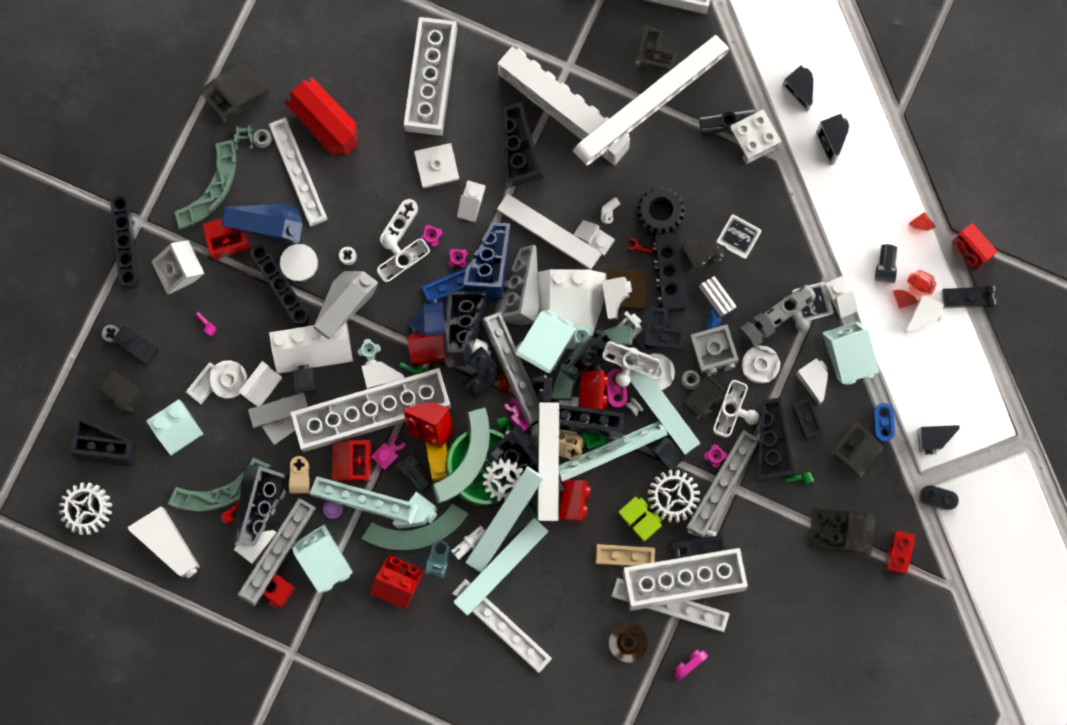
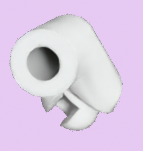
[600,197,620,224]

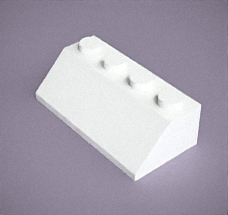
[269,323,353,374]

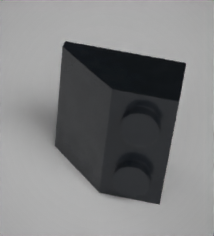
[816,113,850,166]

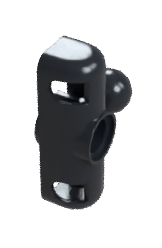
[560,330,612,380]

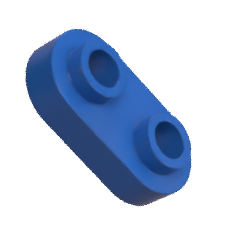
[873,403,895,442]

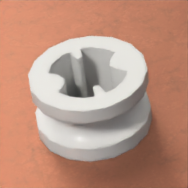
[339,247,357,265]

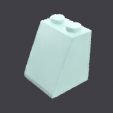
[516,310,577,373]
[822,321,879,385]
[292,525,353,593]

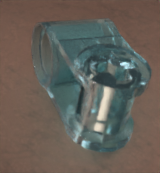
[425,540,450,579]

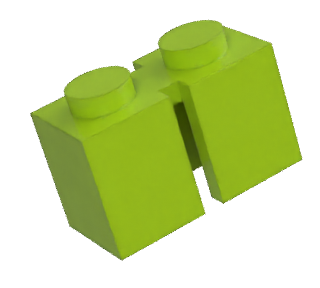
[618,497,662,542]

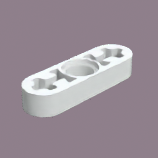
[380,199,418,249]

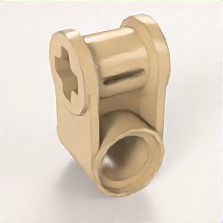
[559,430,585,460]
[289,456,310,494]

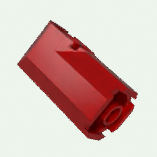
[284,78,358,155]

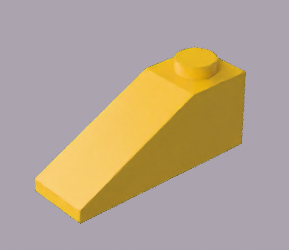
[426,442,448,482]

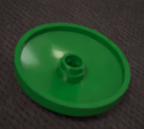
[445,429,514,506]

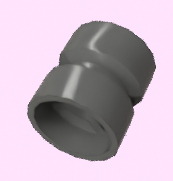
[739,312,776,348]

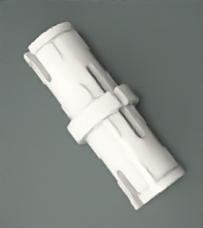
[451,525,485,560]

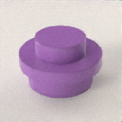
[323,501,343,519]

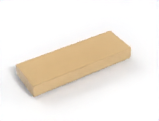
[596,544,655,566]

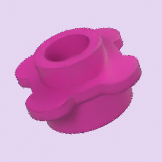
[421,225,442,246]
[448,249,468,268]
[704,444,727,468]

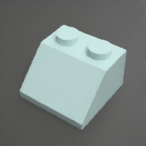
[147,400,203,455]
[393,492,437,529]

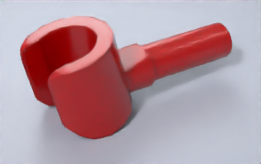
[627,238,653,254]
[221,500,240,525]

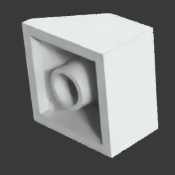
[151,240,204,294]

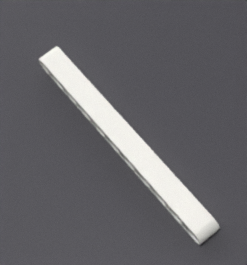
[573,35,730,165]

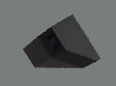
[486,424,565,494]

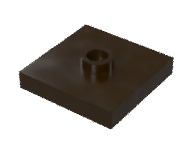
[608,269,647,310]

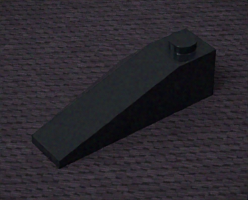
[236,464,290,546]

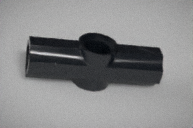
[699,109,757,135]

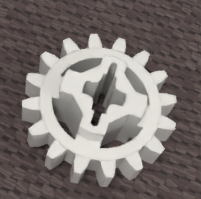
[483,459,523,501]

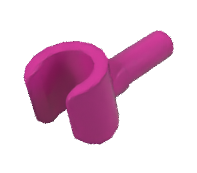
[196,312,216,336]

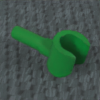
[399,362,427,375]
[497,417,512,431]
[785,472,814,485]

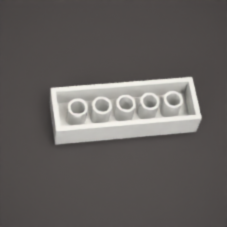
[404,17,457,136]
[623,548,748,611]

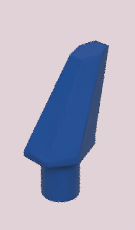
[706,309,722,330]

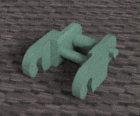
[234,125,254,150]

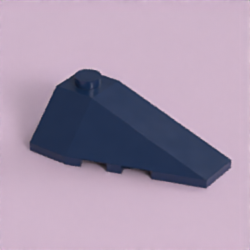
[221,203,302,245]
[463,222,511,300]
[407,298,446,336]

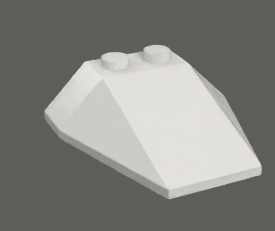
[538,270,607,349]

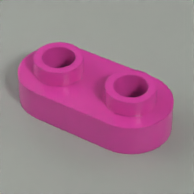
[607,369,627,408]
[673,650,708,681]

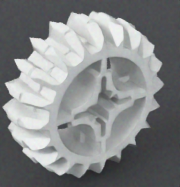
[648,470,700,523]
[59,483,112,535]

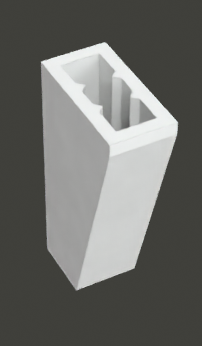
[128,507,200,578]

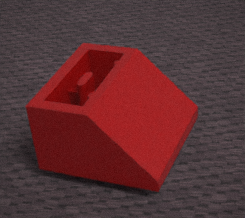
[203,219,250,260]
[952,223,998,270]
[407,332,446,366]
[579,370,608,410]
[403,401,453,448]
[332,440,371,482]
[558,480,590,524]
[370,554,424,610]

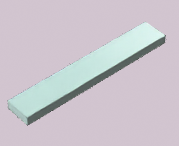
[619,355,700,455]
[558,421,668,482]
[466,466,544,573]
[309,476,418,524]
[453,519,548,616]

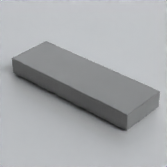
[248,393,308,428]

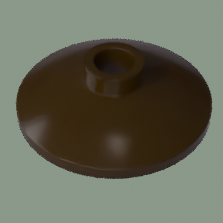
[609,623,648,663]

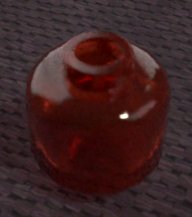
[907,269,937,297]

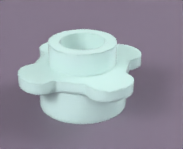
[572,325,593,344]
[358,339,381,361]

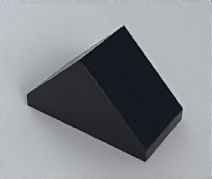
[645,436,685,470]

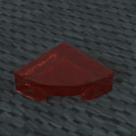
[909,212,936,231]
[893,289,918,309]
[498,372,511,395]

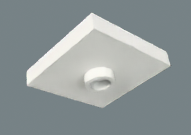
[414,143,459,188]

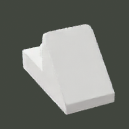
[457,181,486,222]
[573,220,615,256]
[824,276,858,319]

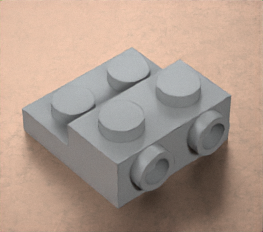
[690,325,739,376]

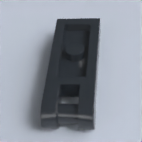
[942,286,998,309]
[670,534,726,560]

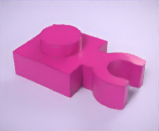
[503,398,535,431]
[371,435,406,470]

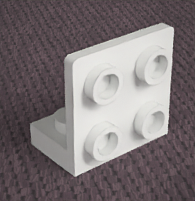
[730,110,782,164]

